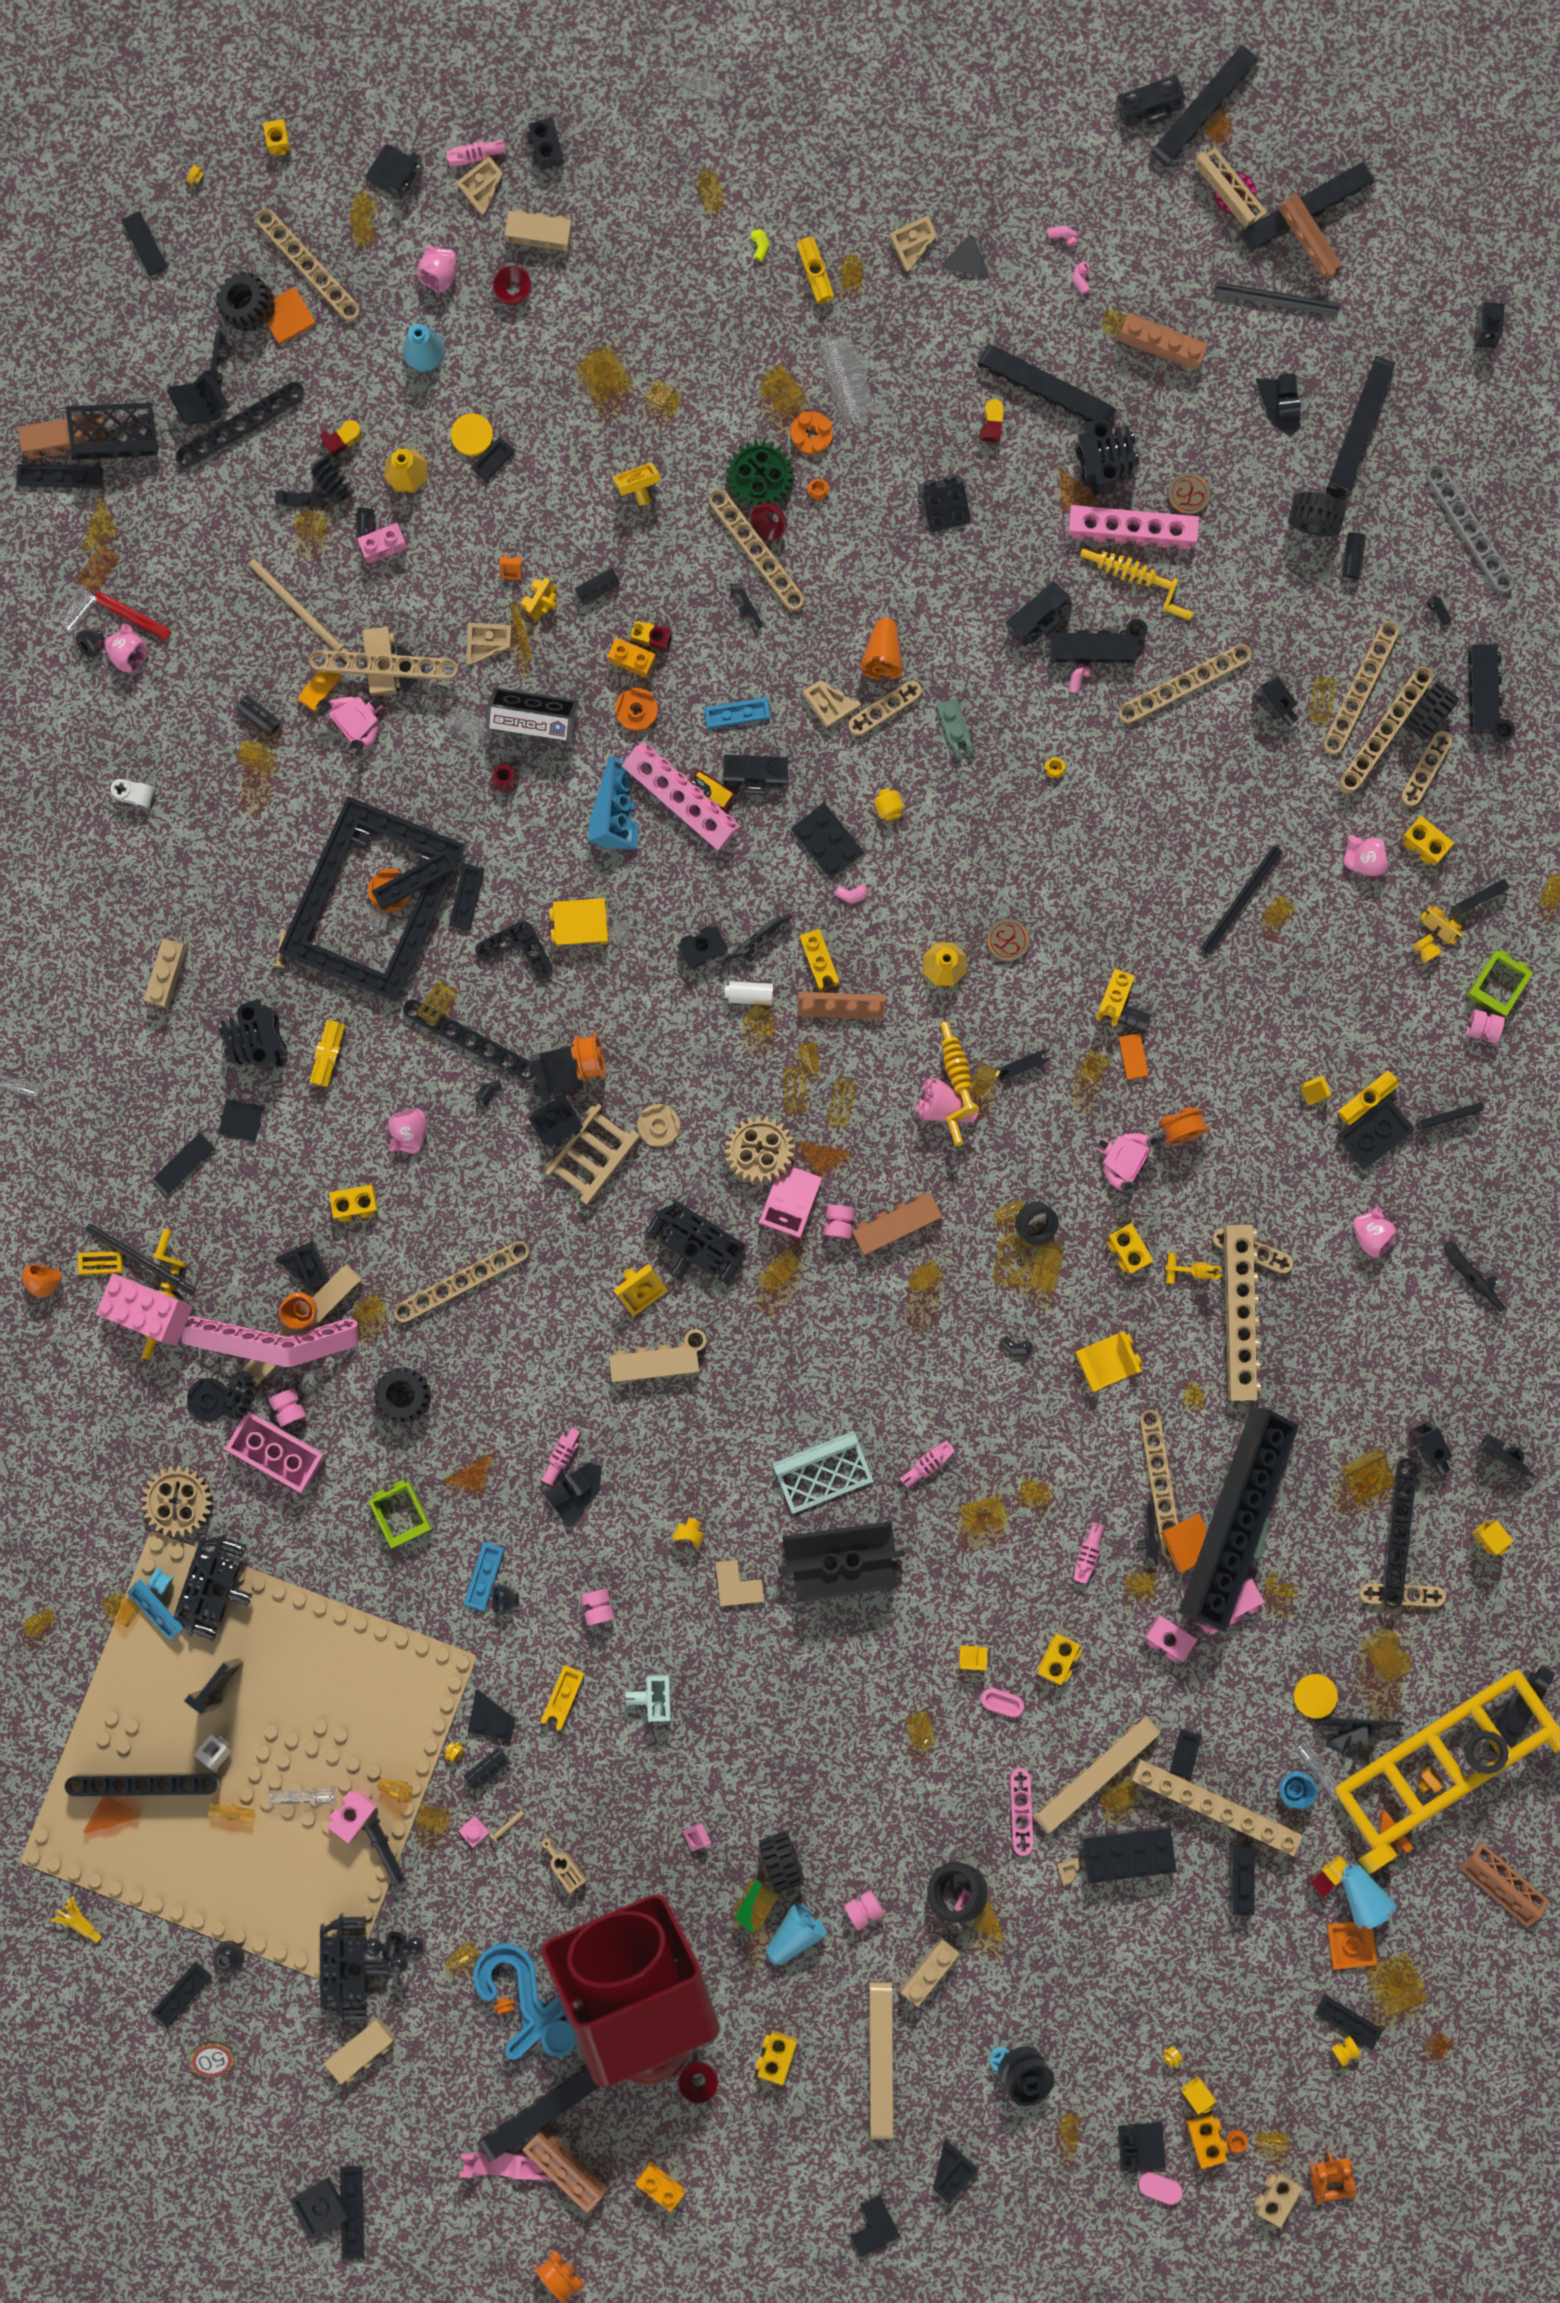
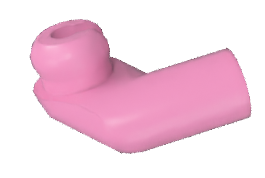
[1048,226,1079,246]
[1072,262,1091,296]
[1069,664,1091,693]
[835,885,868,904]

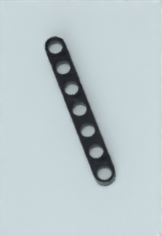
[175,382,305,468]
[403,999,535,1081]
[1381,1458,1417,1609]

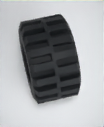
[216,272,275,332]
[1288,492,1347,537]
[1404,682,1459,740]
[373,1367,431,1423]
[759,1831,804,1893]

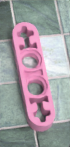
[1010,1768,1033,1856]

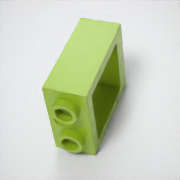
[1466,950,1533,1017]
[369,1479,433,1549]

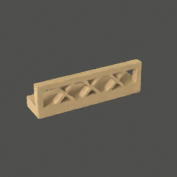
[1194,148,1267,229]

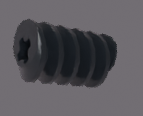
[311,455,355,505]

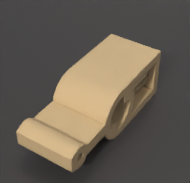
[541,1836,587,1893]

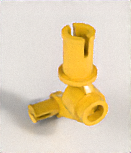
[1165,1252,1222,1284]

